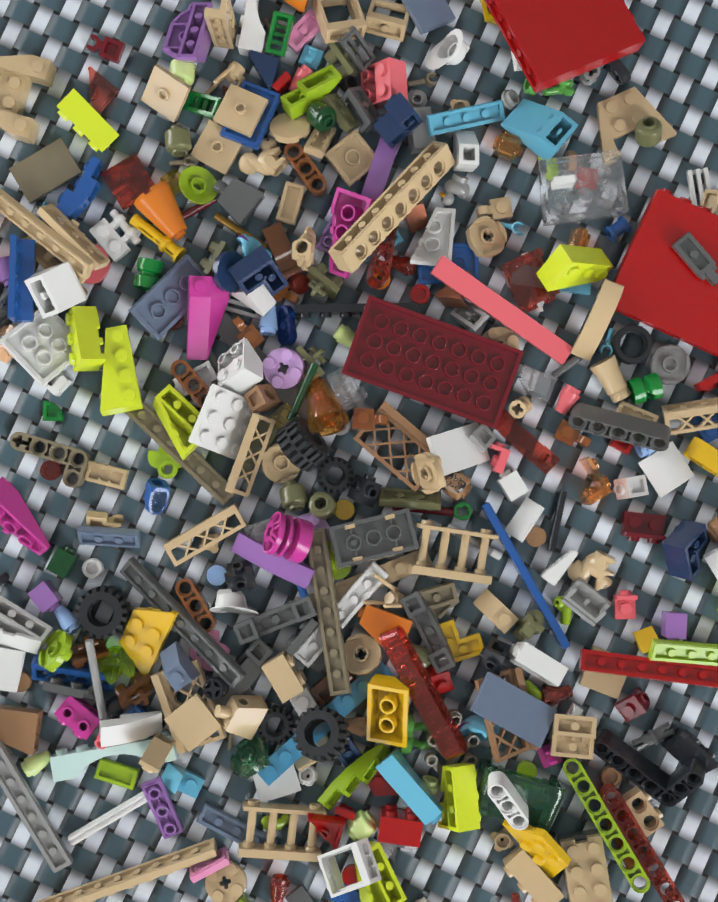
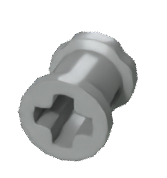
[579,67,601,86]

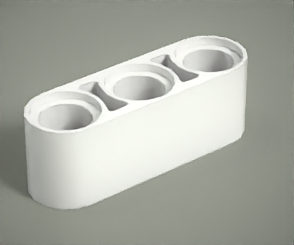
[488,771,529,830]

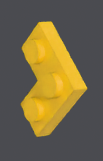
[439,619,484,662]

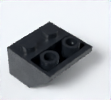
[661,727,718,774]

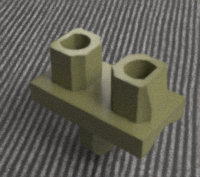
[324,42,360,80]
[199,240,234,277]
[305,262,344,301]
[296,345,327,381]
[512,609,545,642]

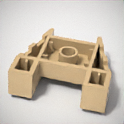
[0,55,57,145]

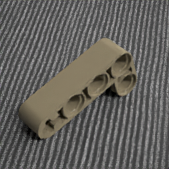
[9,432,91,488]

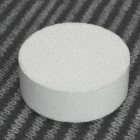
[82,558,104,579]

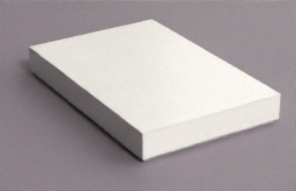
[426,422,490,476]

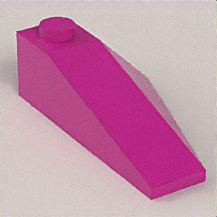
[329,187,376,279]
[186,275,229,360]
[0,477,51,556]

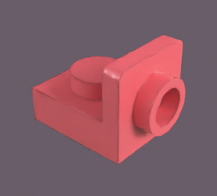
[488,441,510,474]
[613,590,638,619]

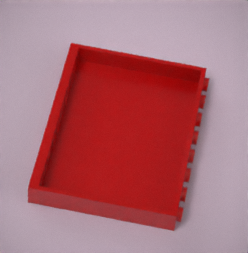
[484,0,646,93]
[613,188,718,357]

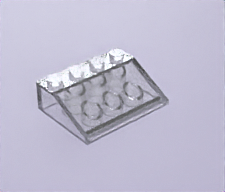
[538,150,629,226]

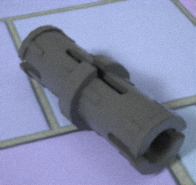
[632,722,675,752]

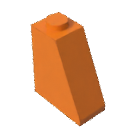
[357,604,413,660]

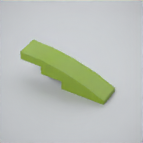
[317,743,391,811]

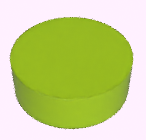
[516,760,537,782]

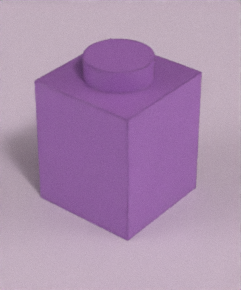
[28,579,64,613]
[660,611,688,641]

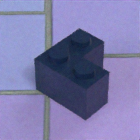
[373,92,423,149]
[228,245,289,296]
[663,519,709,581]

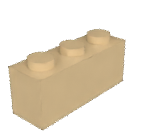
[502,844,565,902]

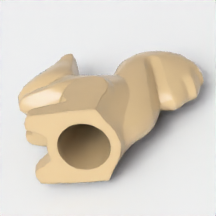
[238,139,289,177]
[292,226,316,271]
[567,550,617,591]

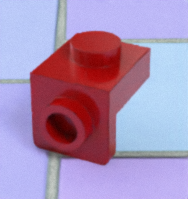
[426,663,455,696]

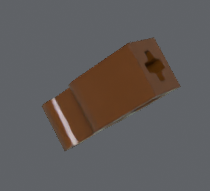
[262,222,303,279]

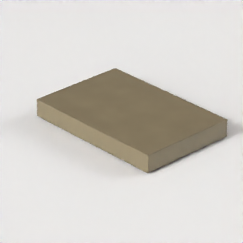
[9,138,83,204]

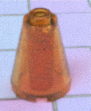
[307,378,349,436]

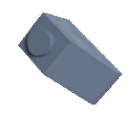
[160,641,201,692]

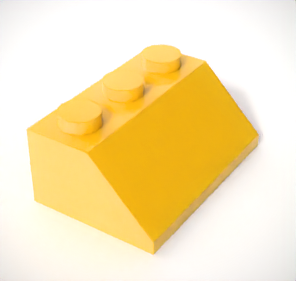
[366,673,409,748]

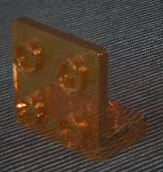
[579,456,612,505]

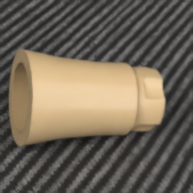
[589,354,631,403]

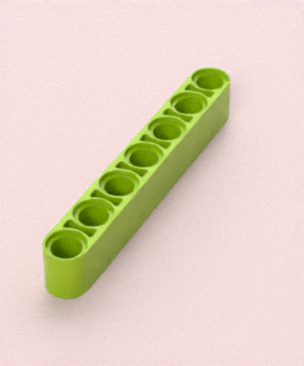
[563,758,650,893]

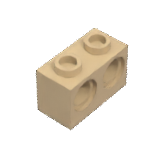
[617,785,665,839]

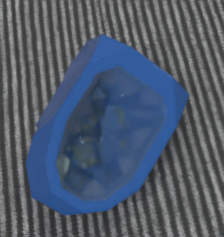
[144,478,170,515]

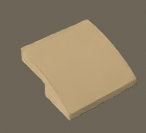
[550,713,597,760]

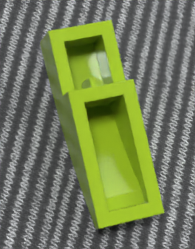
[280,64,342,120]

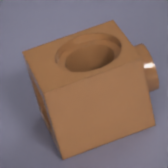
[244,384,281,413]

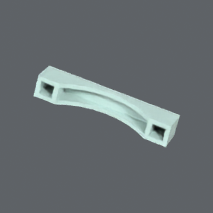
[50,730,179,782]

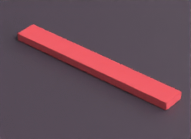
[430,256,573,365]

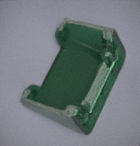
[476,758,566,832]

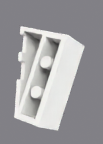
[0,595,53,655]

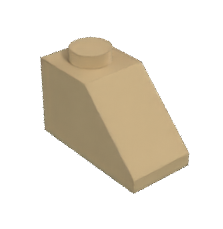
[473,588,519,634]

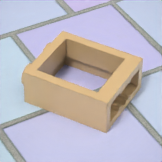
[311,0,367,44]

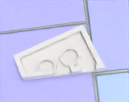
[410,207,456,266]

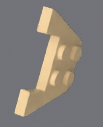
[596,87,677,168]

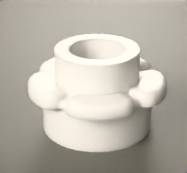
[298,766,318,786]

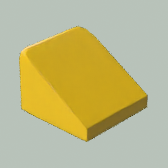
[633,626,658,654]

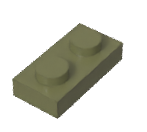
[322,93,360,133]

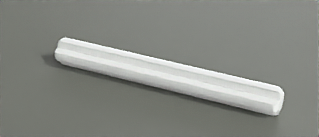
[68,791,147,845]

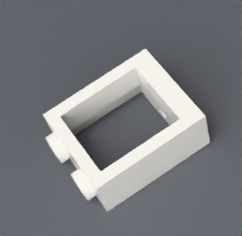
[509,642,569,687]
[317,838,382,898]

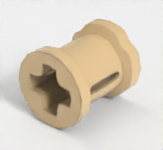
[509,396,532,418]

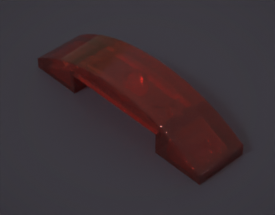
[495,409,560,475]

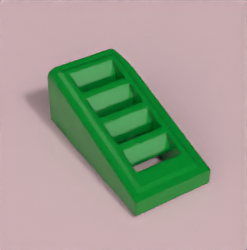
[264,10,295,57]
[183,90,223,120]

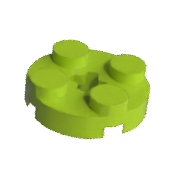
[38,630,73,672]

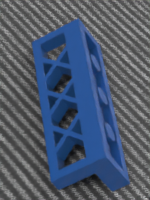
[7,234,36,322]
[31,649,118,692]

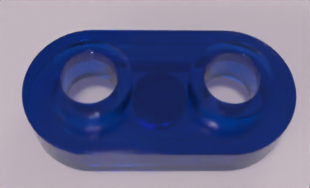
[276,305,297,346]

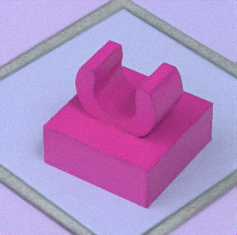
[536,742,563,769]

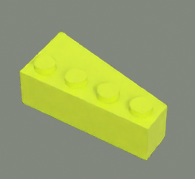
[100,325,143,416]

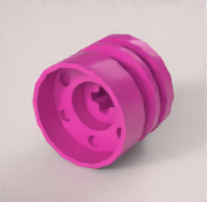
[263,511,314,563]

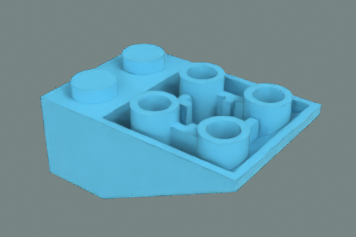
[501,99,578,163]

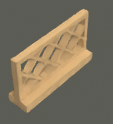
[150,658,227,754]

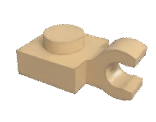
[476,196,513,221]
[86,510,124,528]

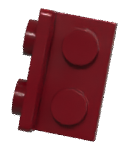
[621,511,666,544]

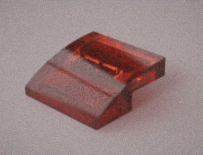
[101,153,155,211]

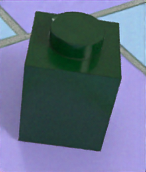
[46,545,80,579]

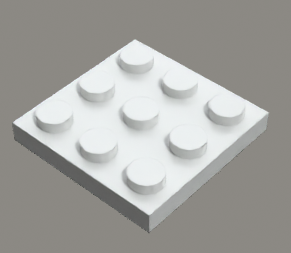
[0,309,72,387]
[188,384,260,460]

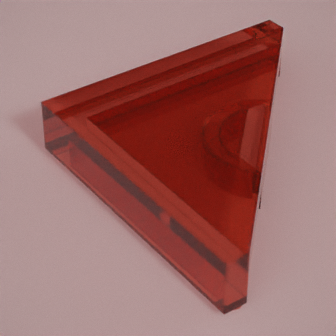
[88,67,119,114]

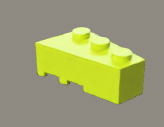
[57,88,120,152]
[536,244,614,291]
[65,306,107,372]
[152,384,200,460]
[438,762,481,833]
[354,841,407,902]

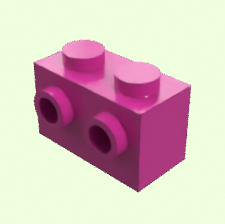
[54,696,104,740]

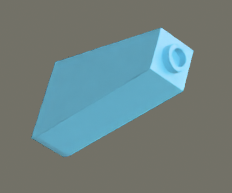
[375,748,444,825]

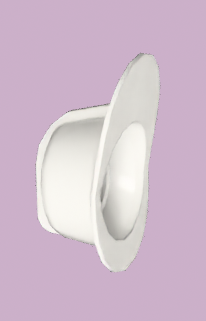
[425,29,470,70]
[209,589,259,615]

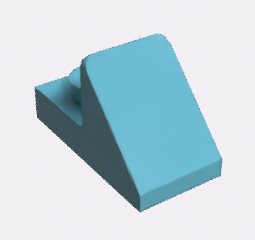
[161,762,206,799]

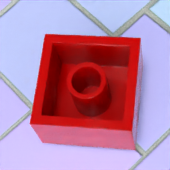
[377,803,423,848]

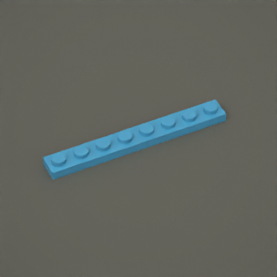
[255,661,392,786]

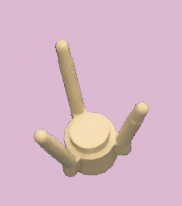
[204,61,246,95]
[363,573,405,609]

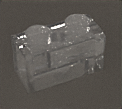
[326,367,368,413]

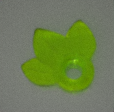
[97,646,135,685]

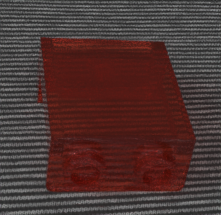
[499,247,561,313]

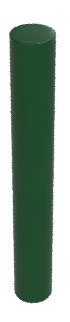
[287,362,319,420]

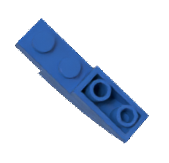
[57,156,104,220]

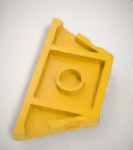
[119,607,179,676]
[502,819,571,878]

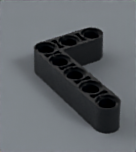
[593,729,707,807]

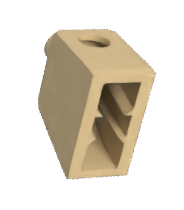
[214,695,268,740]

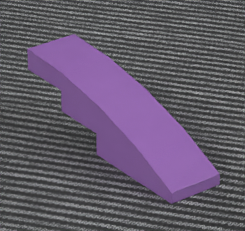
[231,532,315,589]

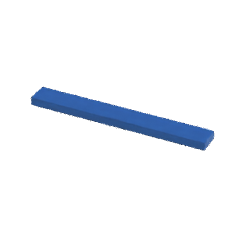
[480,502,570,650]

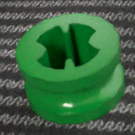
[453,502,472,520]

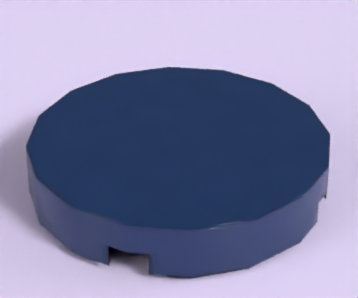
[212,251,243,292]

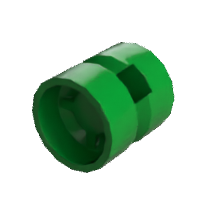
[133,257,164,291]
[627,372,663,405]

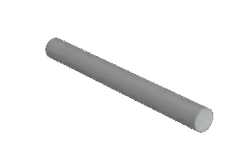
[85,639,107,720]

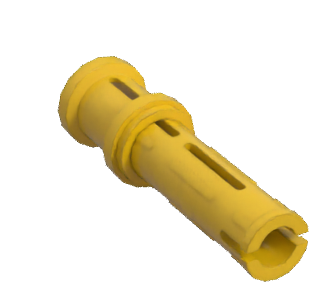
[129,214,186,263]

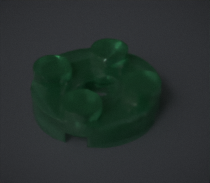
[230,736,269,779]

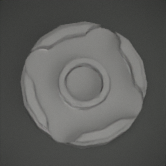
[649,344,691,385]

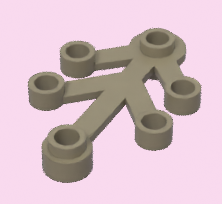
[424,709,480,785]

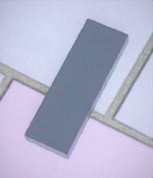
[77,525,141,548]

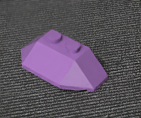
[162,2,213,63]

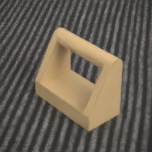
[365,0,410,42]

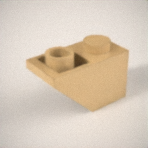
[138,732,176,774]

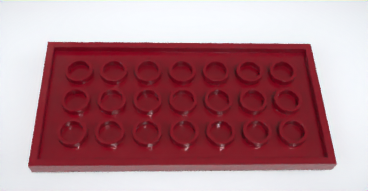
[341,295,524,429]

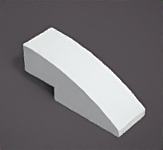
[99,710,162,747]

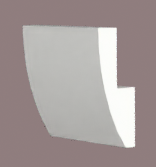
[638,441,694,498]
[248,755,301,802]

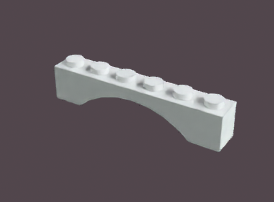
[235,0,267,56]

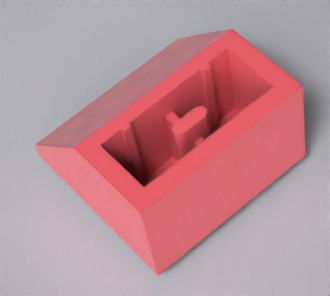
[360,57,408,109]

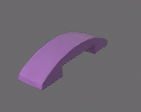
[361,137,400,200]

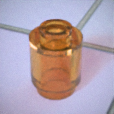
[566,227,591,247]

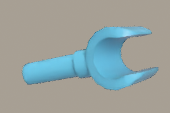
[499,221,526,236]
[599,328,614,356]

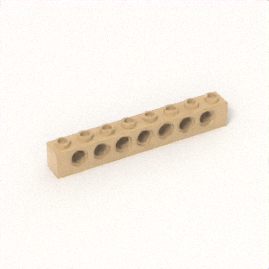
[328,140,456,273]

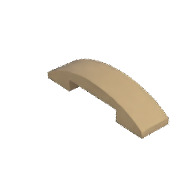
[570,278,624,361]

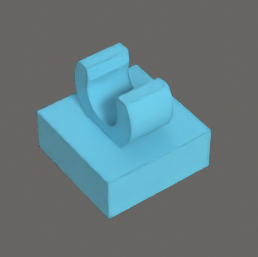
[298,44,325,72]

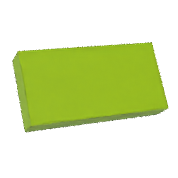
[94,757,140,790]

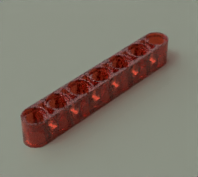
[379,625,468,760]
[600,783,685,902]

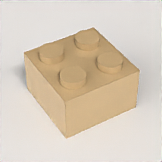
[261,649,307,703]

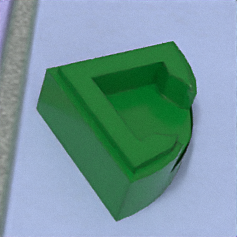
[42,400,64,421]

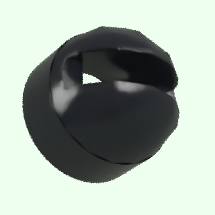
[340,75,358,93]

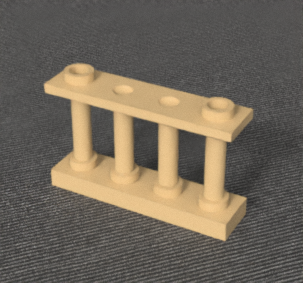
[22,203,110,295]
[407,519,499,585]
[237,798,327,862]

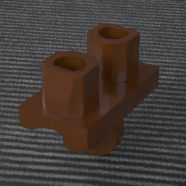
[70,635,109,669]
[114,672,153,710]

